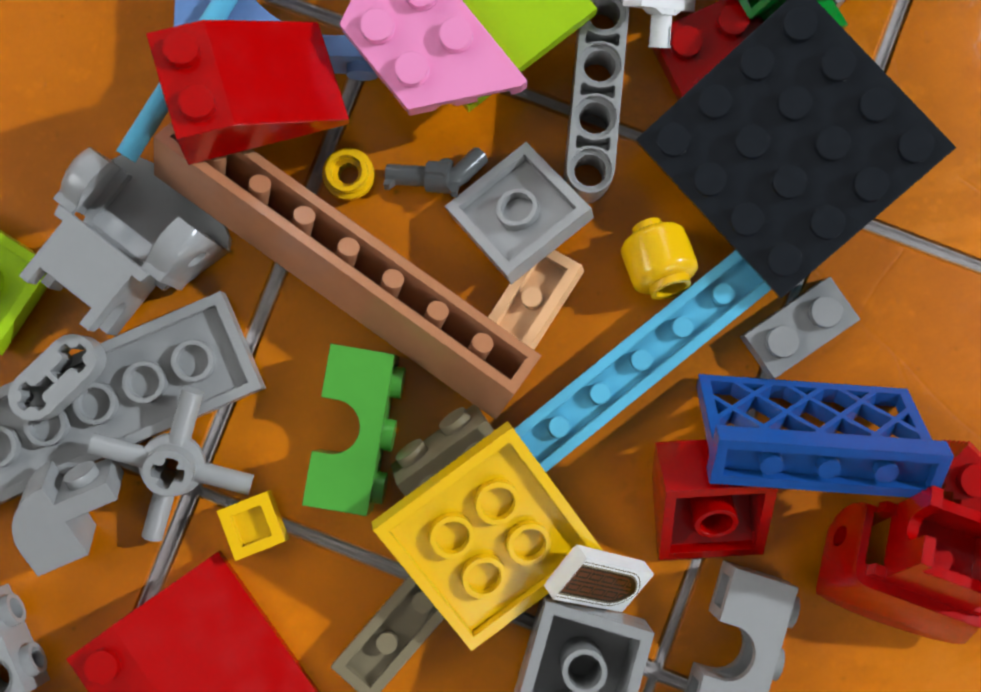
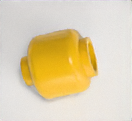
[621,217,698,300]

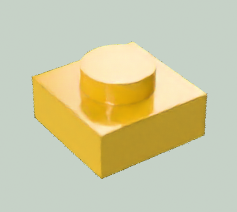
[216,490,290,561]

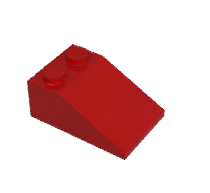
[146,20,349,165]

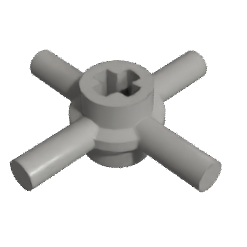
[87,386,254,542]

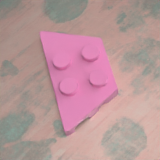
[340,0,527,116]

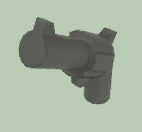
[383,147,488,197]

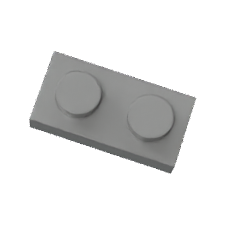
[740,277,861,379]

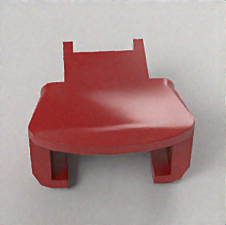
[816,485,981,644]

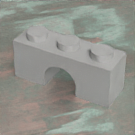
[684,560,800,692]

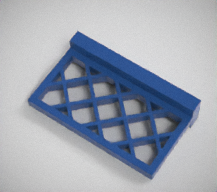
[696,374,954,498]

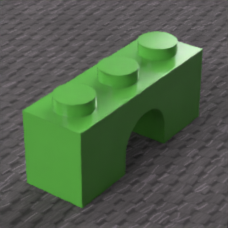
[302,344,406,516]

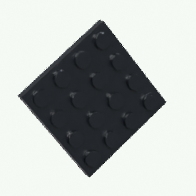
[636,0,956,298]

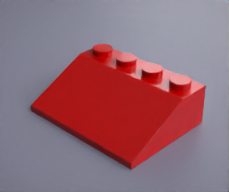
[66,551,320,692]

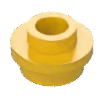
[322,148,375,201]

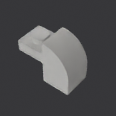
[12,459,124,577]

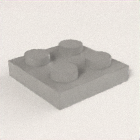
[445,142,594,284]

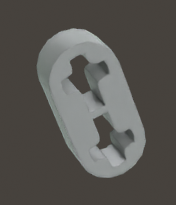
[7,334,107,421]

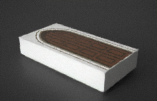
[544,544,654,612]

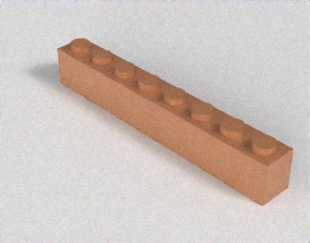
[154,122,542,420]

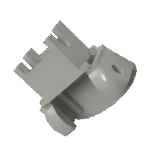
[19,147,232,336]

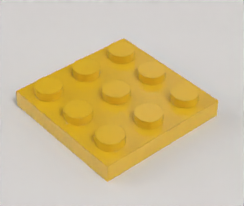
[371,421,603,651]

